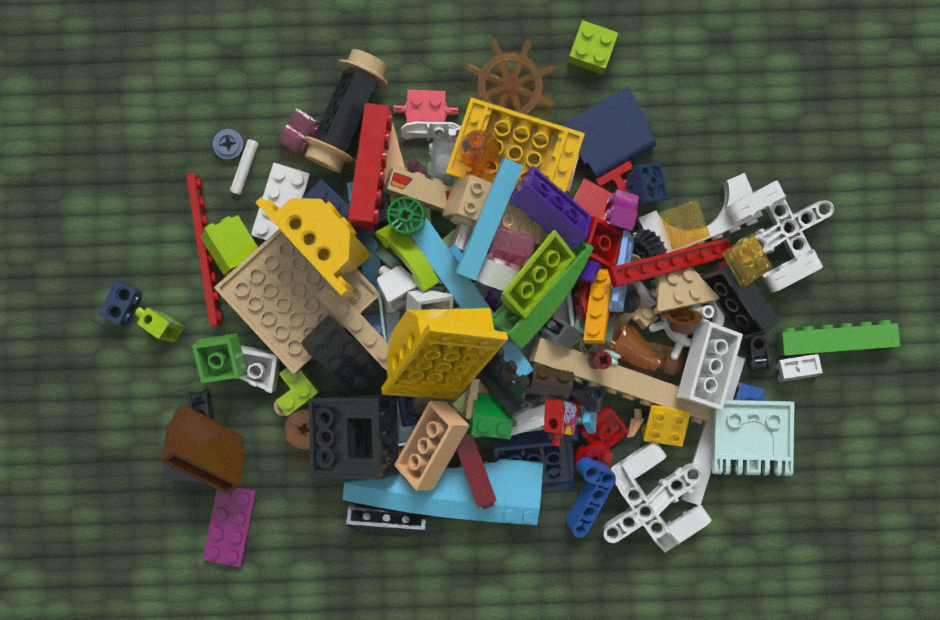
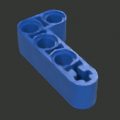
[566,457,616,538]

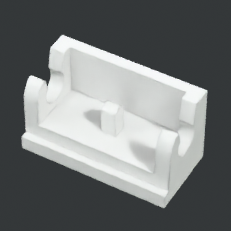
[776,354,823,382]

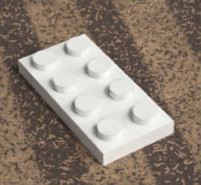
[251,163,311,240]

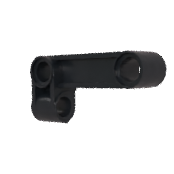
[524,372,605,413]

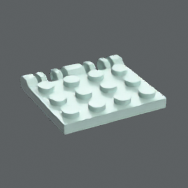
[712,400,794,476]

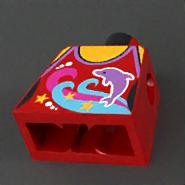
[544,399,580,447]

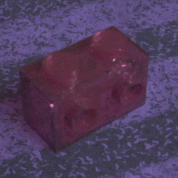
[489,226,537,266]

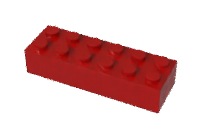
[348,103,393,231]

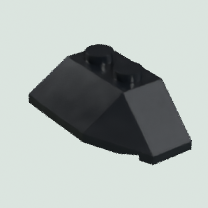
[346,502,426,537]

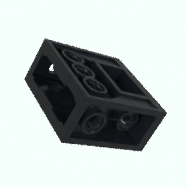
[308,395,399,480]

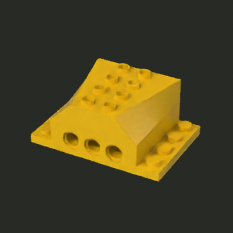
[446,98,585,192]
[255,197,371,301]
[381,308,508,400]

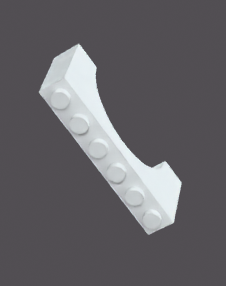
[636,173,763,253]

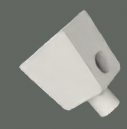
[377,265,421,313]

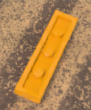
[583,268,612,344]

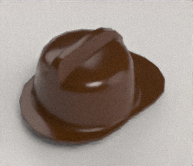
[656,304,702,335]

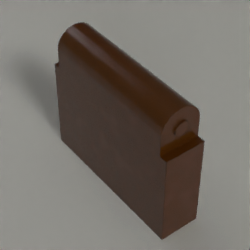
[160,404,245,495]

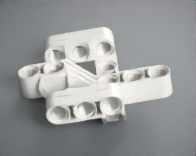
[726,180,834,293]
[604,442,711,553]

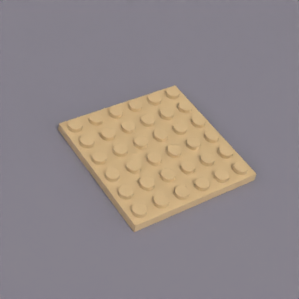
[214,229,381,374]

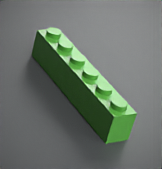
[777,320,900,355]

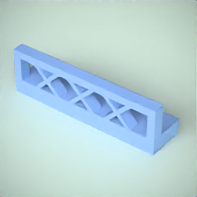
[609,230,634,312]

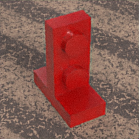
[594,161,639,210]

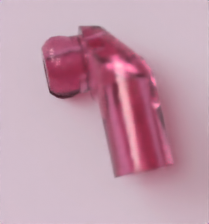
[407,159,425,175]

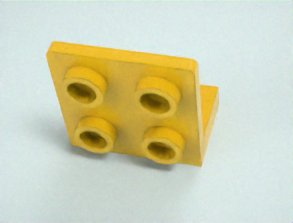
[641,405,690,447]

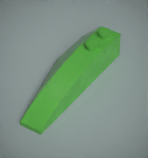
[492,241,593,349]

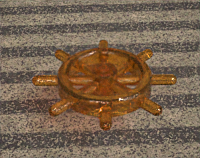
[464,38,557,115]

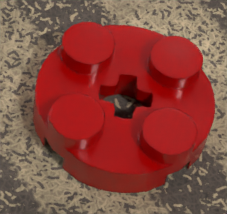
[573,441,613,473]

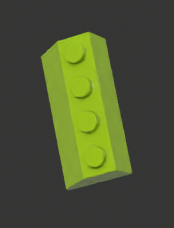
[500,230,576,319]

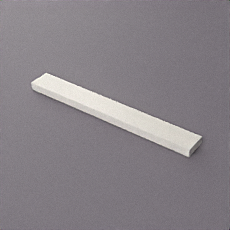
[681,356,745,505]

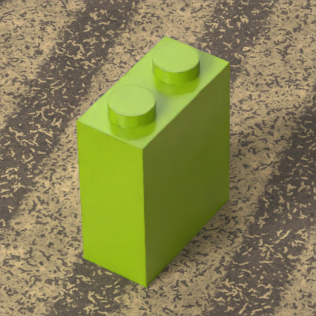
[200,215,258,276]

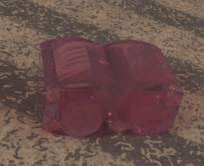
[277,108,320,154]

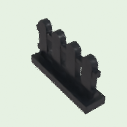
[476,347,531,418]

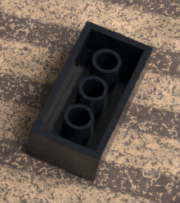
[700,257,780,339]
[301,314,384,395]

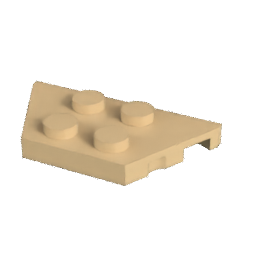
[654,267,719,314]

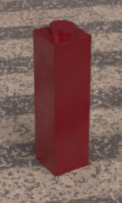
[457,433,497,510]

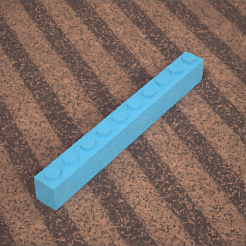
[404,215,533,384]

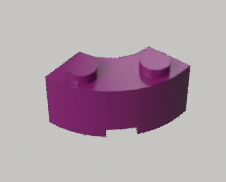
[605,189,639,231]

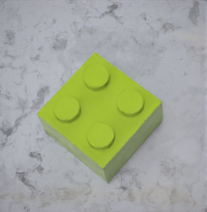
[567,20,618,75]

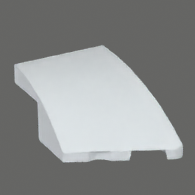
[511,396,559,436]

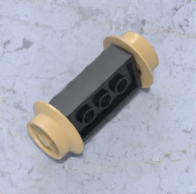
[304,49,388,173]

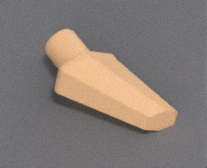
[627,409,645,437]

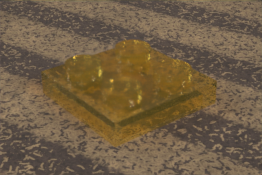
[660,199,710,249]
[722,233,772,287]

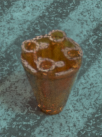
[459,129,499,169]
[607,323,663,372]

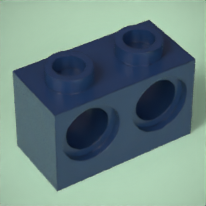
[98,280,142,325]

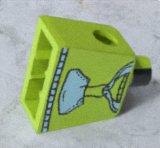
[135,306,185,343]

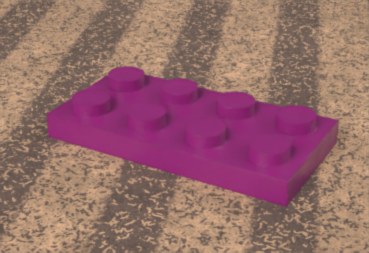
[202,487,257,567]

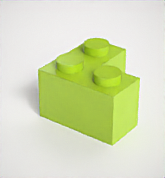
[275,367,321,416]

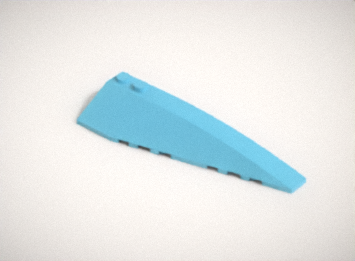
[343,459,543,525]

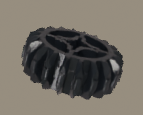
[631,229,668,281]

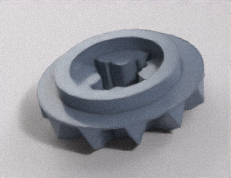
[213,129,244,160]

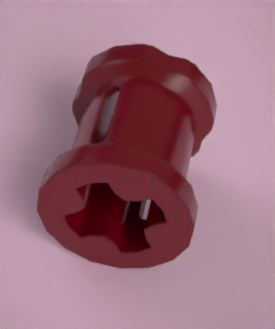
[588,351,612,369]

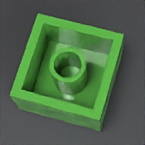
[192,333,247,383]

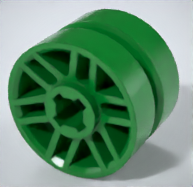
[387,197,426,237]

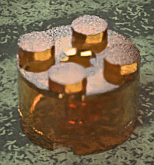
[284,409,310,449]

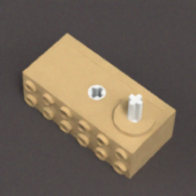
[442,174,550,252]

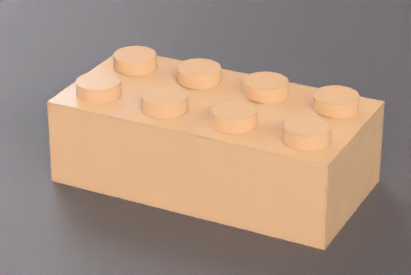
[395,401,469,491]

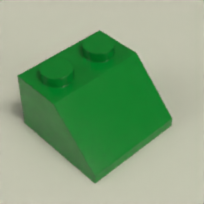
[467,393,514,440]

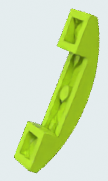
[375,224,439,293]

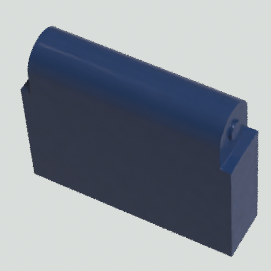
[561,87,656,180]

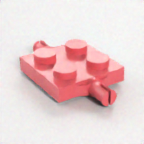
[394,90,458,123]

